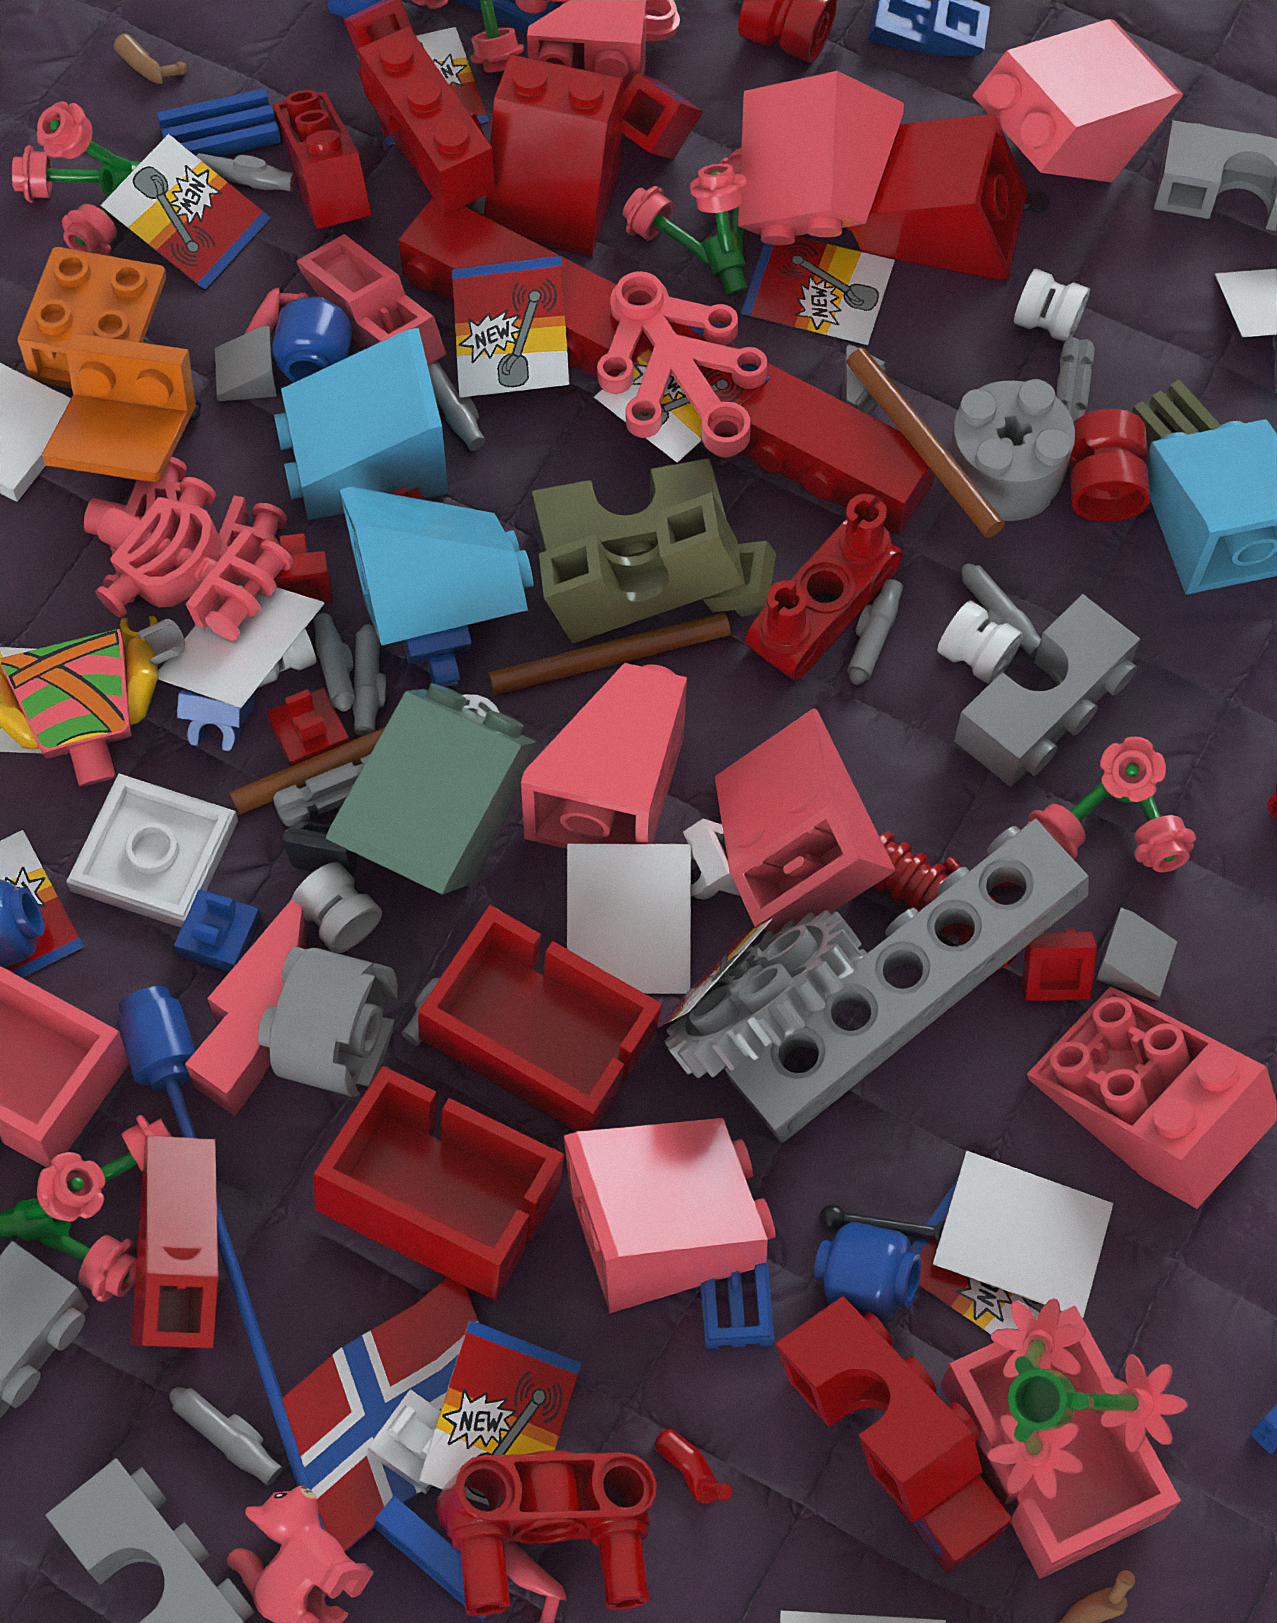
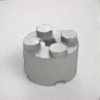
[949,379,1075,521]
[258,947,398,1097]

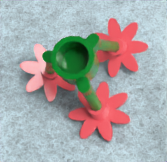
[987,1298,1188,1499]

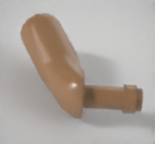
[114,34,187,84]
[1058,1570,1135,1623]

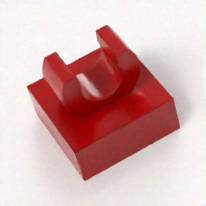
[274,533,333,604]
[266,688,349,766]
[1022,928,1097,1001]

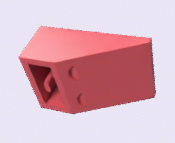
[714,708,896,933]
[1027,986,1277,1209]

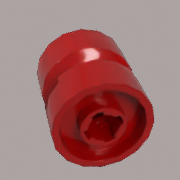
[738,0,838,63]
[1070,409,1150,523]

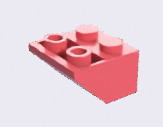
[527,0,647,95]

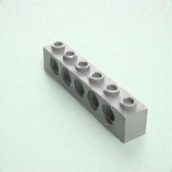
[725,818,1089,1144]

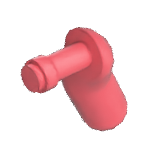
[245,287,308,334]
[504,1541,567,1623]

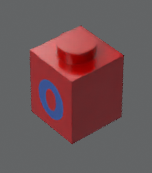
[622,73,704,160]
[895,1475,1012,1575]

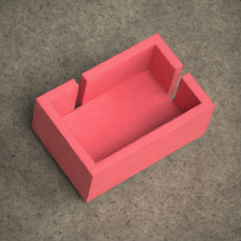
[0,966,129,1168]
[940,1305,1181,1579]

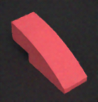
[296,234,447,365]
[185,899,308,1116]

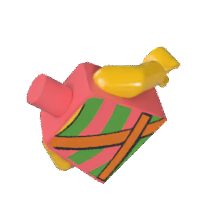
[0,616,158,787]

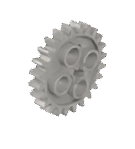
[665,910,862,1078]

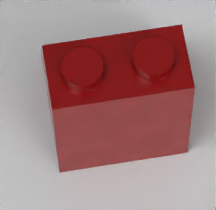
[484,55,622,257]
[846,114,1028,280]

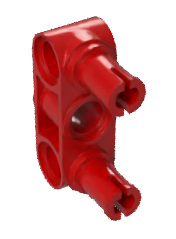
[744,493,904,681]
[436,1450,657,1616]

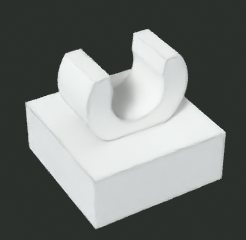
[683,819,740,900]
[368,1389,446,1494]

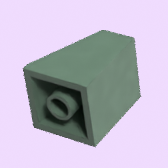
[325,684,538,895]

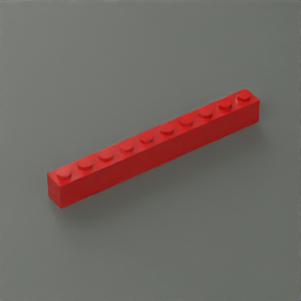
[398,198,935,535]

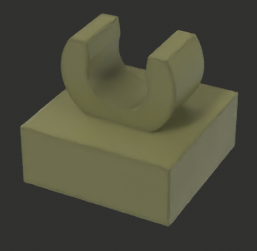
[703,540,776,617]

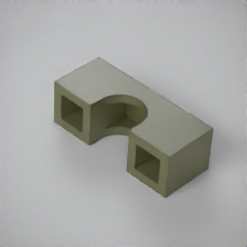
[532,458,726,557]
[539,492,745,644]

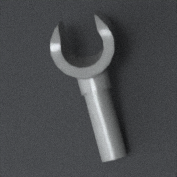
[137,619,185,665]

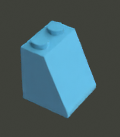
[274,328,449,520]
[1145,419,1277,595]
[339,487,534,646]

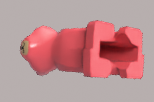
[226,1486,374,1623]

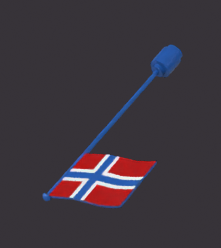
[116,986,479,1553]

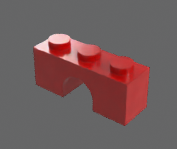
[358,26,496,215]
[776,1296,983,1522]

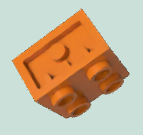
[17,247,166,389]
[42,333,196,482]

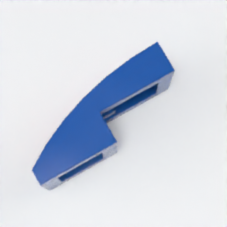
[867,0,990,56]

